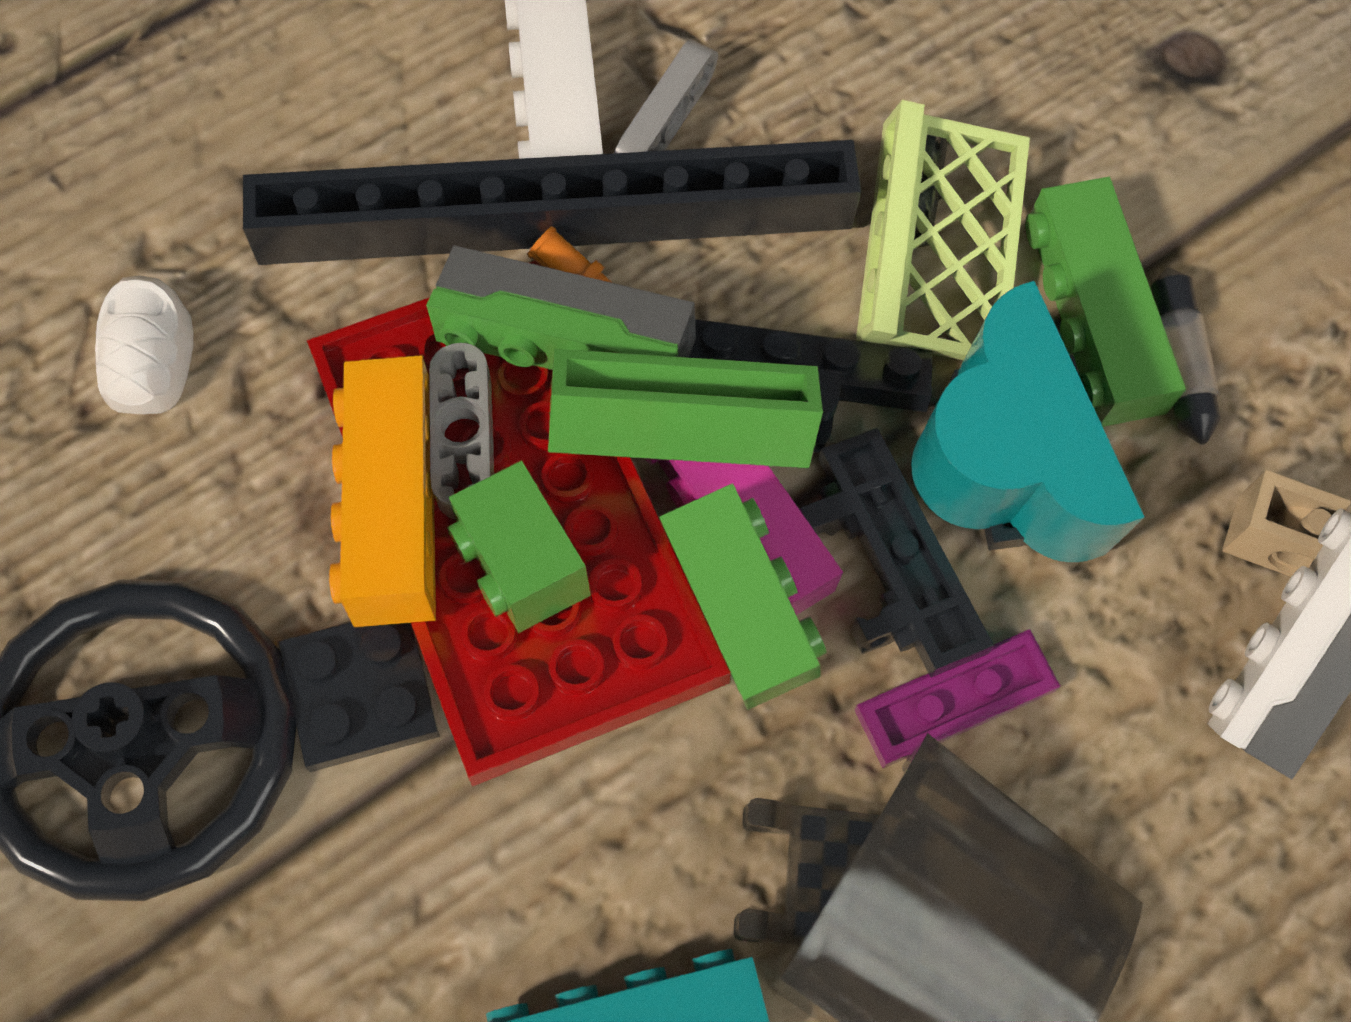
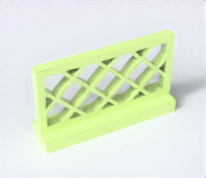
[856,100,1030,360]

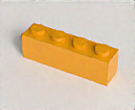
[329,355,436,627]

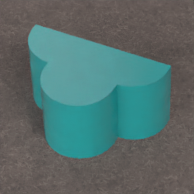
[911,281,1145,562]

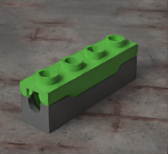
[426,246,696,370]

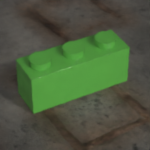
[659,483,827,710]

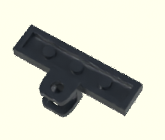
[689,319,933,452]

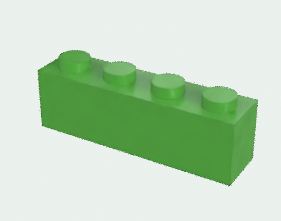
[1025,176,1186,427]
[548,349,823,468]

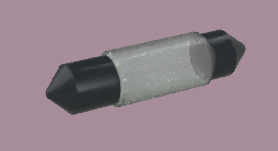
[1150,267,1221,445]

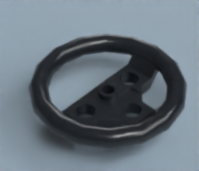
[0,579,297,901]

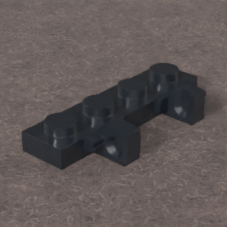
[799,428,994,678]

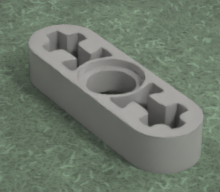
[614,39,718,153]
[429,343,494,520]

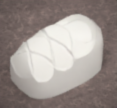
[95,275,193,415]

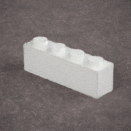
[505,0,603,159]

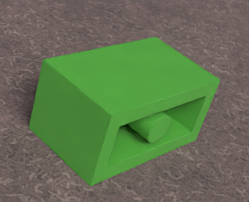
[447,461,591,633]

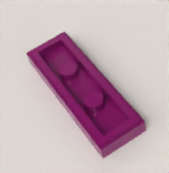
[854,629,1061,769]

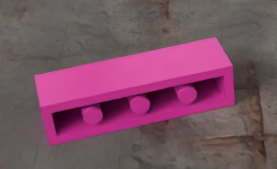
[644,458,843,615]

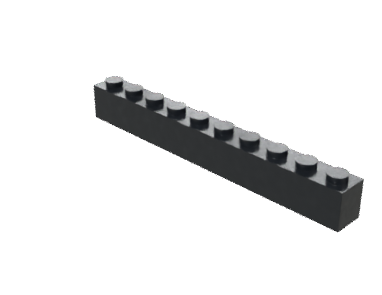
[243,140,861,265]

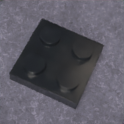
[278,622,440,772]

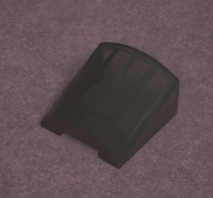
[769,733,1143,1022]

